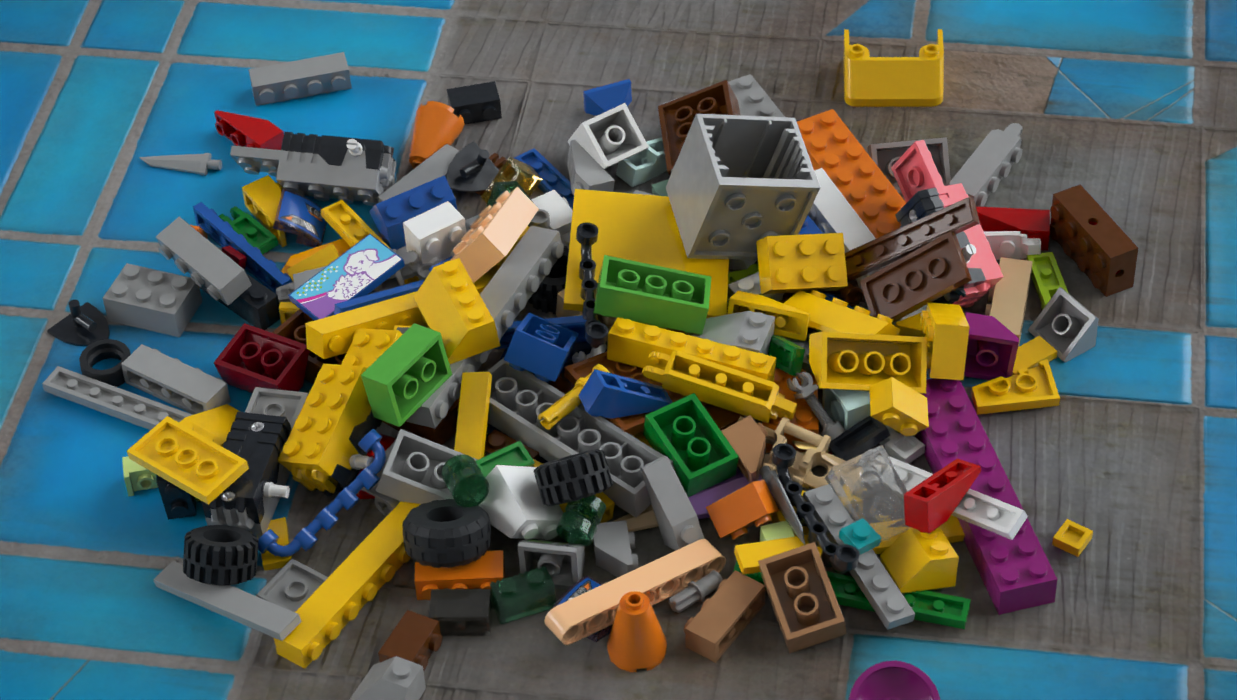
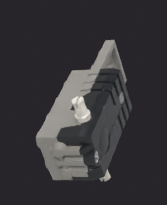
[230,132,397,206]
[202,387,308,539]

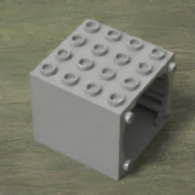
[666,114,820,260]

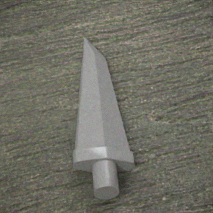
[138,153,222,176]

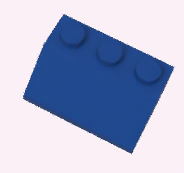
[369,175,458,250]

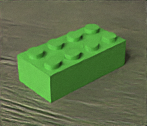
[594,255,711,335]

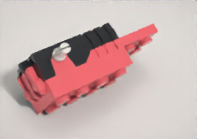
[891,140,1003,308]

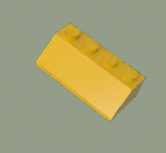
[414,258,500,365]
[784,289,901,336]
[809,331,927,394]

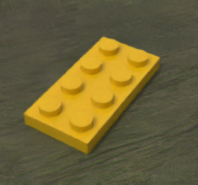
[127,416,249,505]

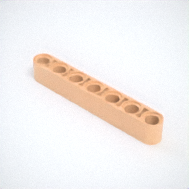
[544,539,726,645]

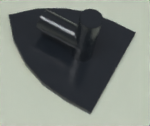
[446,141,506,192]
[47,300,110,347]

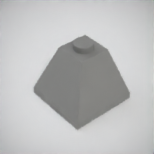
[349,656,426,700]

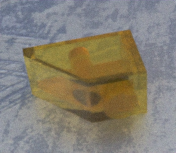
[481,157,542,206]

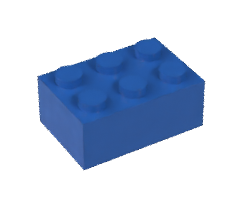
[504,313,579,382]

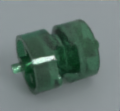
[442,455,489,507]
[556,495,606,546]

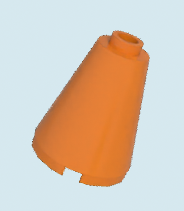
[409,101,465,169]
[607,591,667,672]

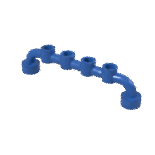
[258,429,386,557]

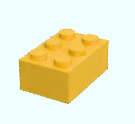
[756,233,848,294]
[920,302,970,380]

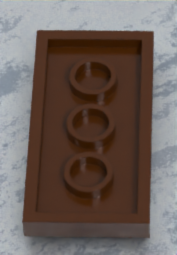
[860,231,972,323]

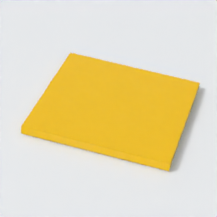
[563,189,729,318]

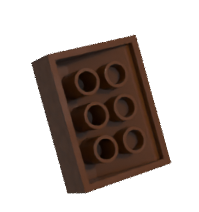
[658,80,740,175]

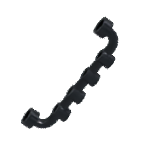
[576,222,608,349]
[771,443,860,574]

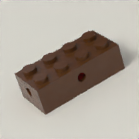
[1050,184,1138,297]

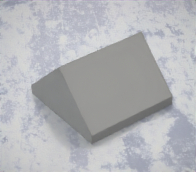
[1028,287,1099,362]

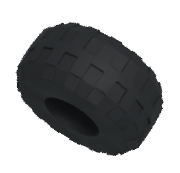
[403,499,491,568]

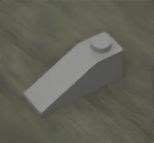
[567,140,615,195]
[640,456,704,551]

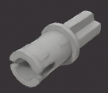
[669,570,723,613]

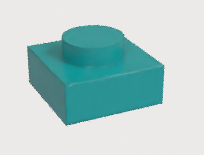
[838,518,881,555]

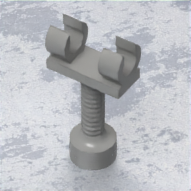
[787,372,845,440]

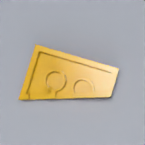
[971,359,1060,415]

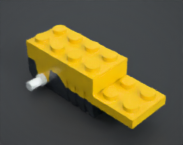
[278,328,402,496]

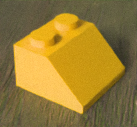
[879,527,959,593]

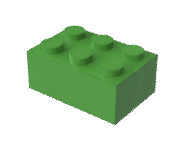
[361,323,452,427]

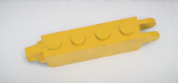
[642,351,797,424]

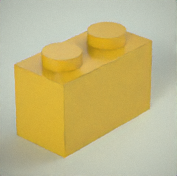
[869,377,929,437]

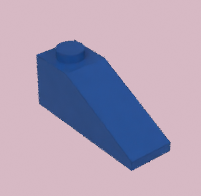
[578,369,673,419]

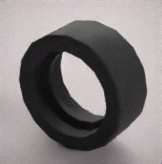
[79,339,131,387]

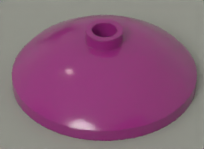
[849,661,940,700]

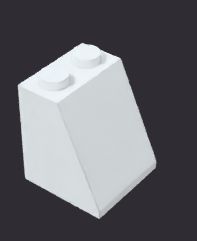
[568,103,649,169]
[467,465,568,540]

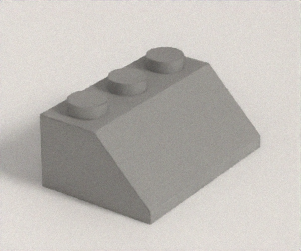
[867,137,951,193]

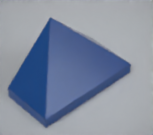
[583,79,632,116]

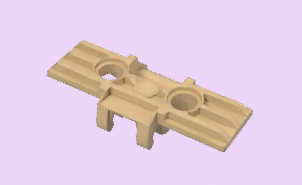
[737,416,865,496]

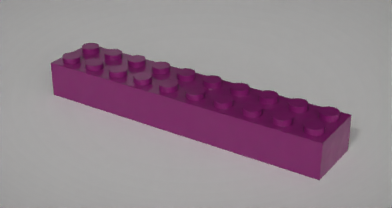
[915,378,1057,615]

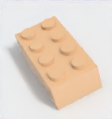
[450,187,539,283]

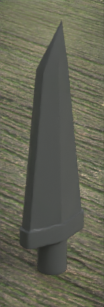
[759,466,805,545]

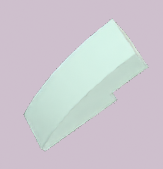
[616,137,667,187]

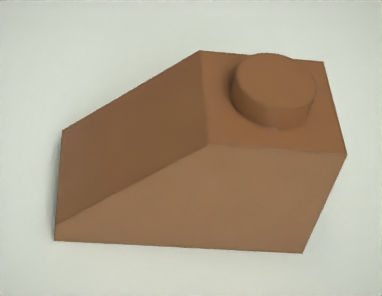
[721,415,768,483]

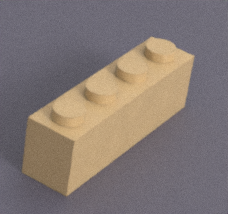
[985,257,1033,347]

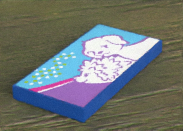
[288,234,405,321]

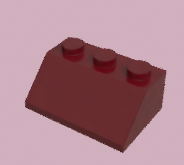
[214,323,309,393]

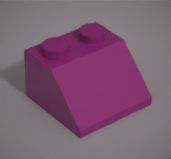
[964,312,1019,380]

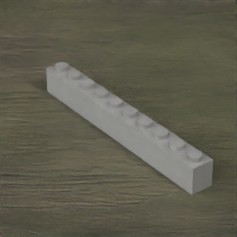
[406,226,564,428]

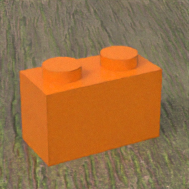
[706,480,779,540]

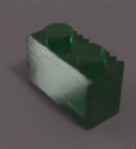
[490,566,556,624]

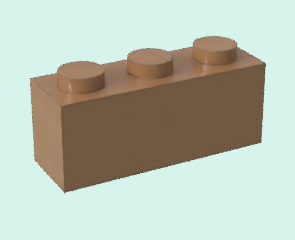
[684,570,765,663]

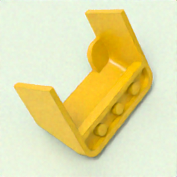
[843,29,944,107]

